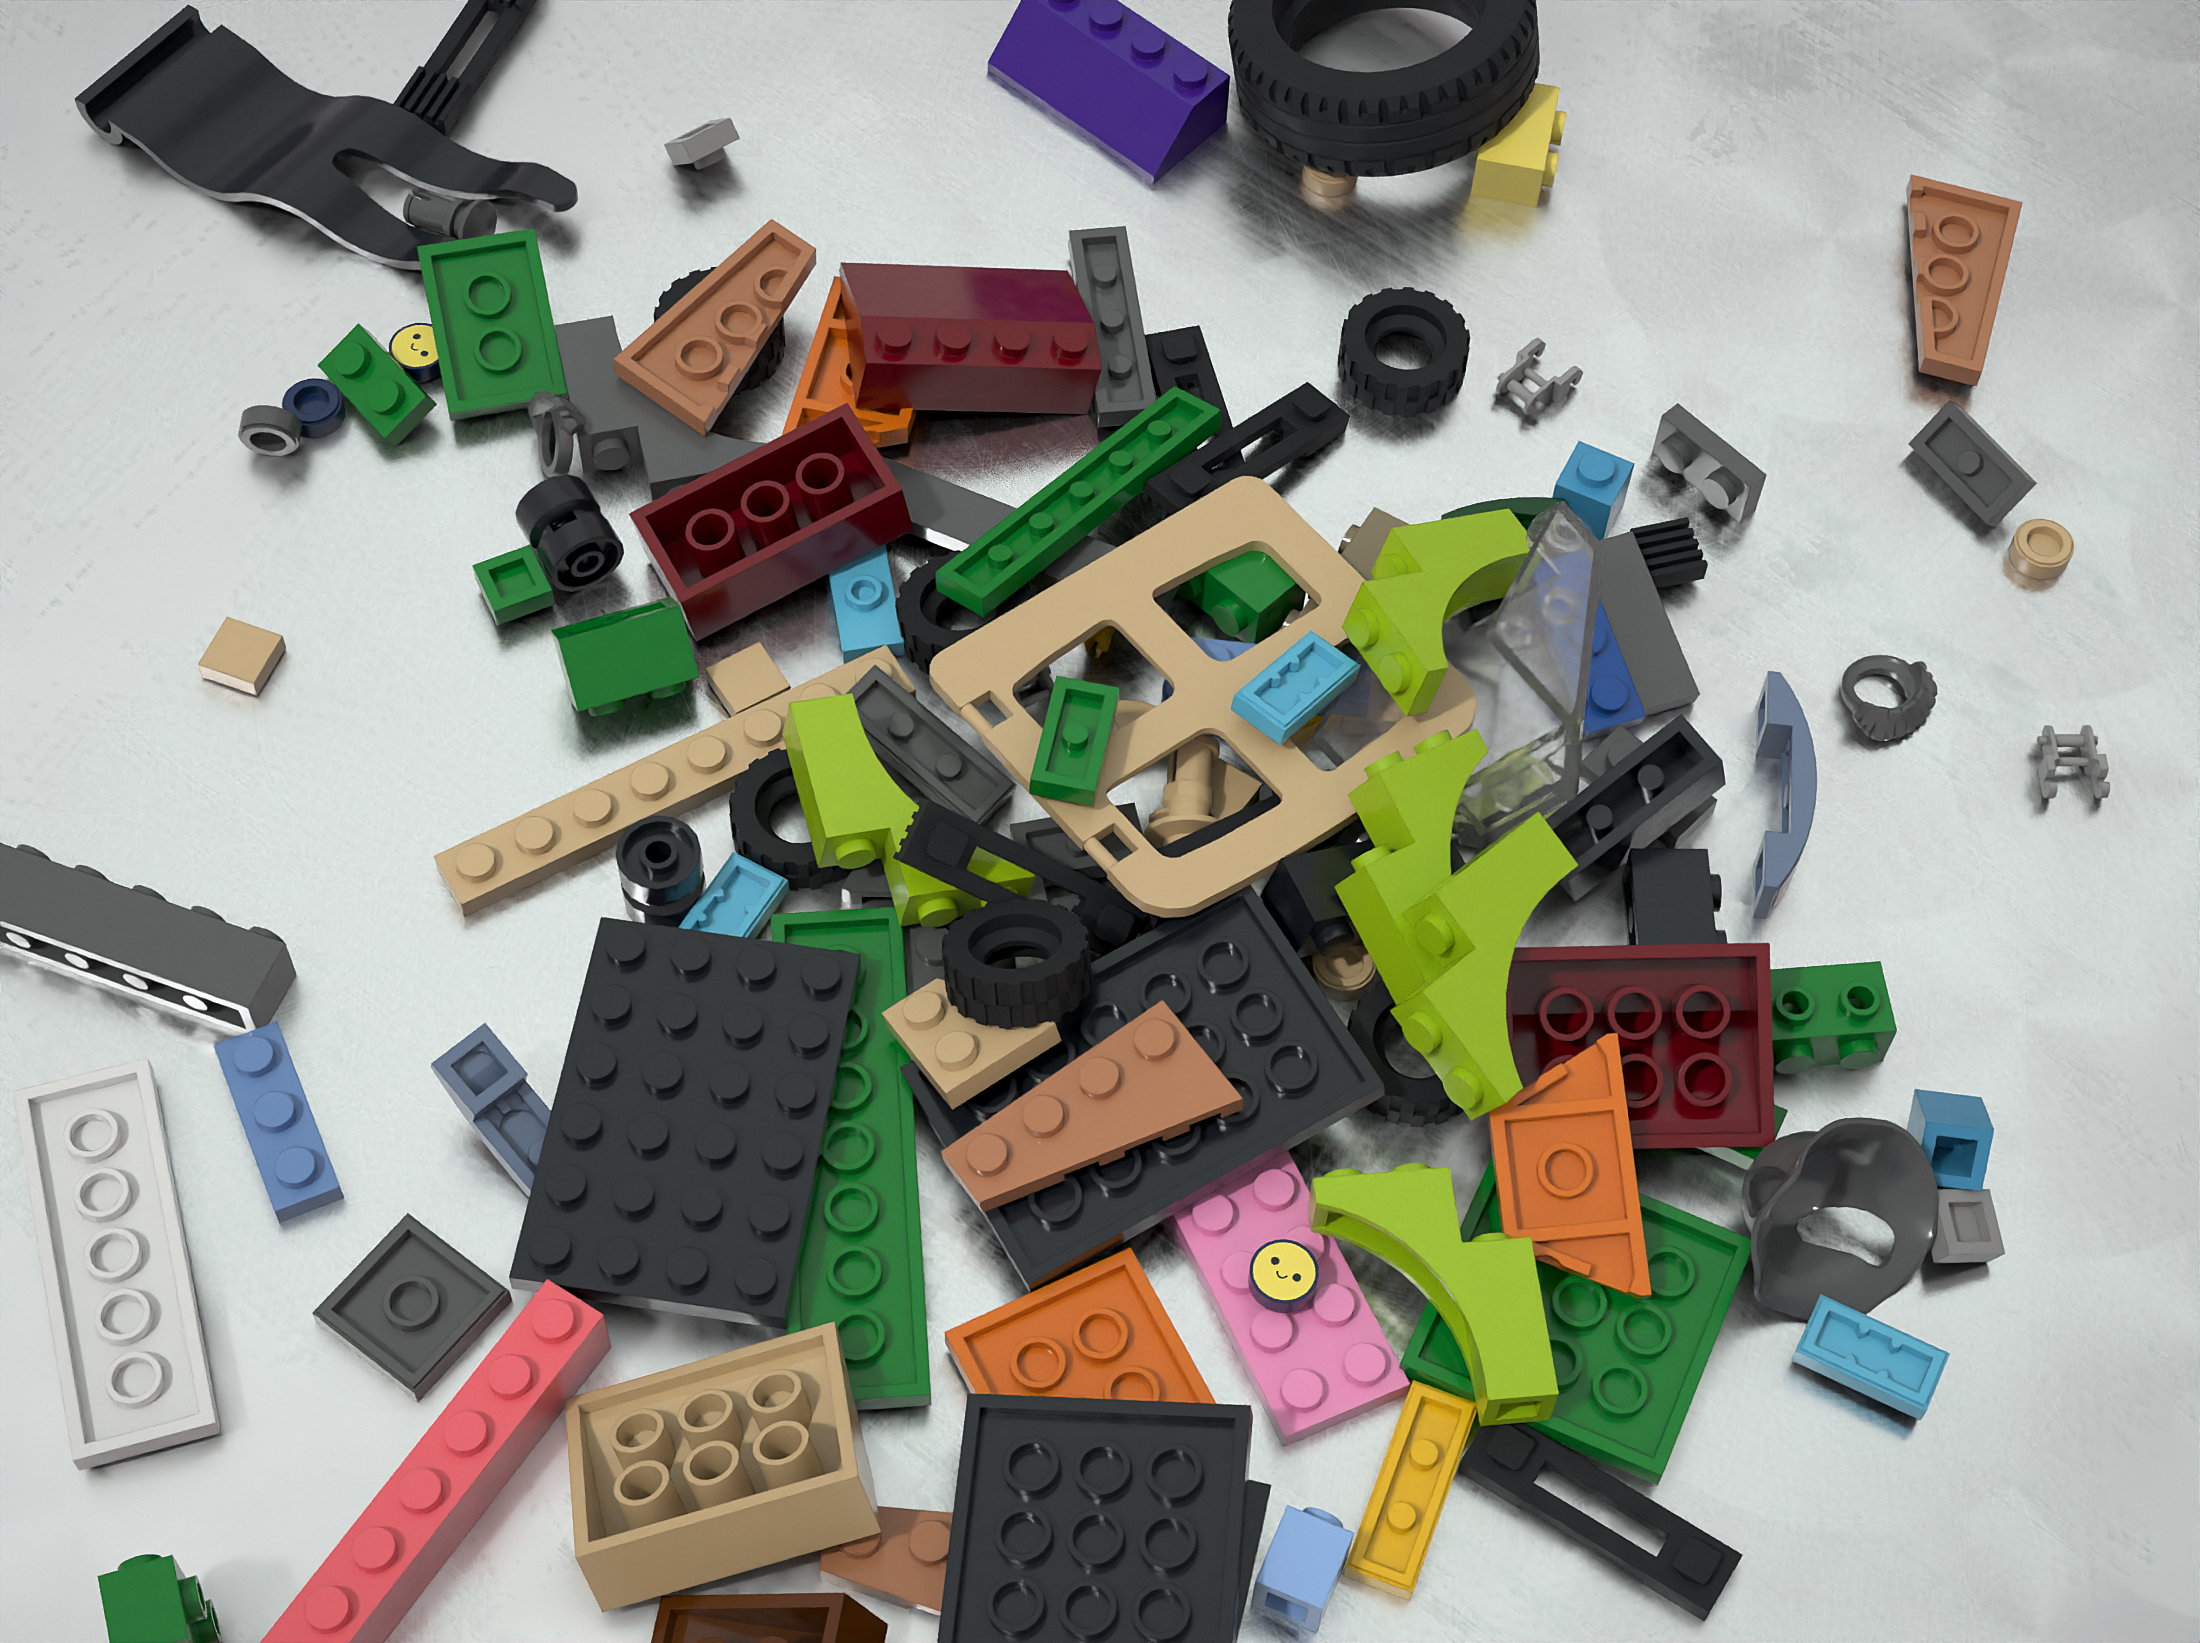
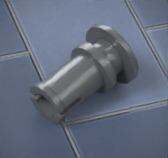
[403,188,497,240]

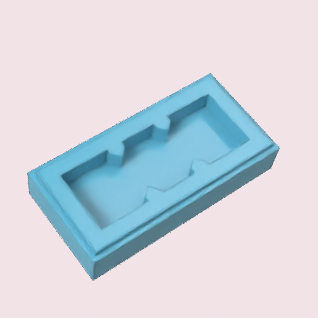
[828,545,905,663]
[1230,631,1361,745]
[678,852,789,939]
[1791,1294,1950,1420]

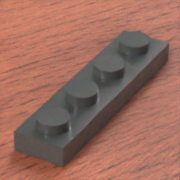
[1068,226,1156,427]

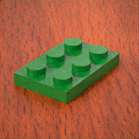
[417,228,568,421]

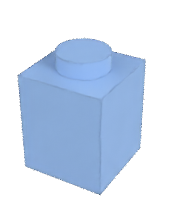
[1251,1505,1354,1633]

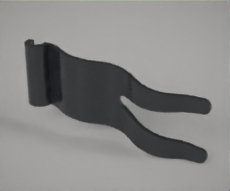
[75,4,578,270]

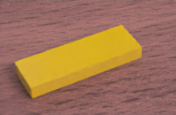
[1343,1380,1477,1601]

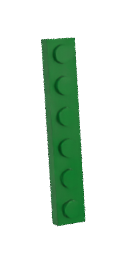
[935,386,1221,617]

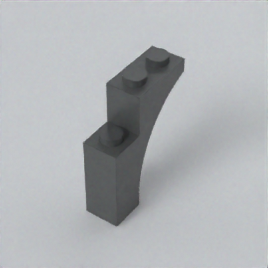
[554,315,765,502]

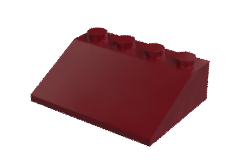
[839,262,1102,414]
[1506,943,1775,1149]

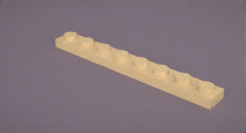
[434,645,916,917]

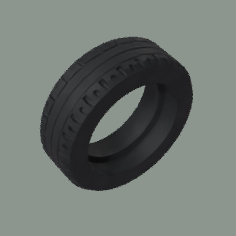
[1228,0,1540,177]

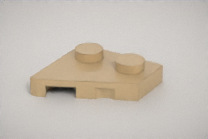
[881,978,1062,1110]

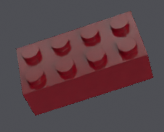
[629,403,914,641]

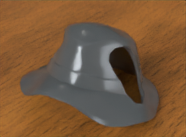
[1742,1117,1939,1320]

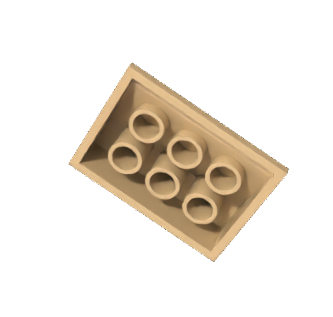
[565,1321,881,1613]

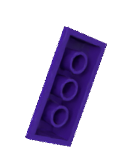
[988,0,1230,184]

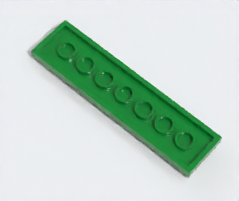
[771,907,932,1410]

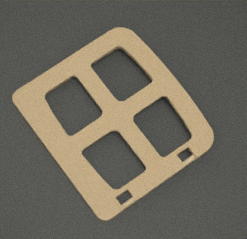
[929,476,1477,918]

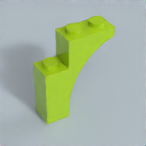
[1341,509,1542,717]
[782,693,1035,927]
[1334,728,1489,1005]
[1390,811,1578,1120]
[1308,1163,1559,1426]

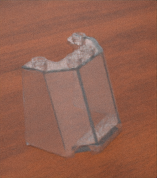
[1312,500,1604,849]

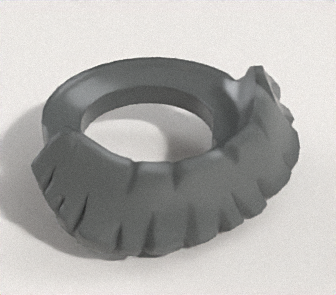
[528,390,586,478]
[1841,655,1938,741]

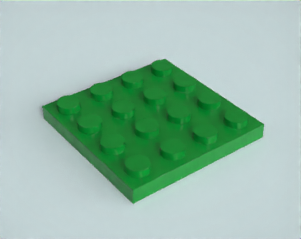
[1399,1157,1751,1486]

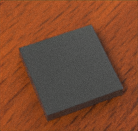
[312,1213,512,1402]

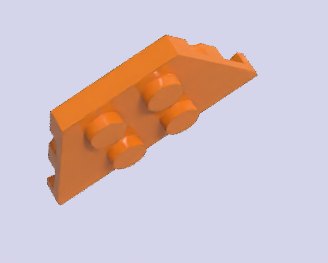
[781,276,917,448]
[1487,1033,1652,1299]

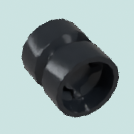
[515,475,624,592]
[615,816,707,928]

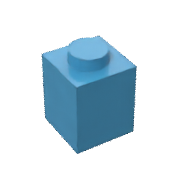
[1552,441,1635,543]
[1907,1089,1994,1192]

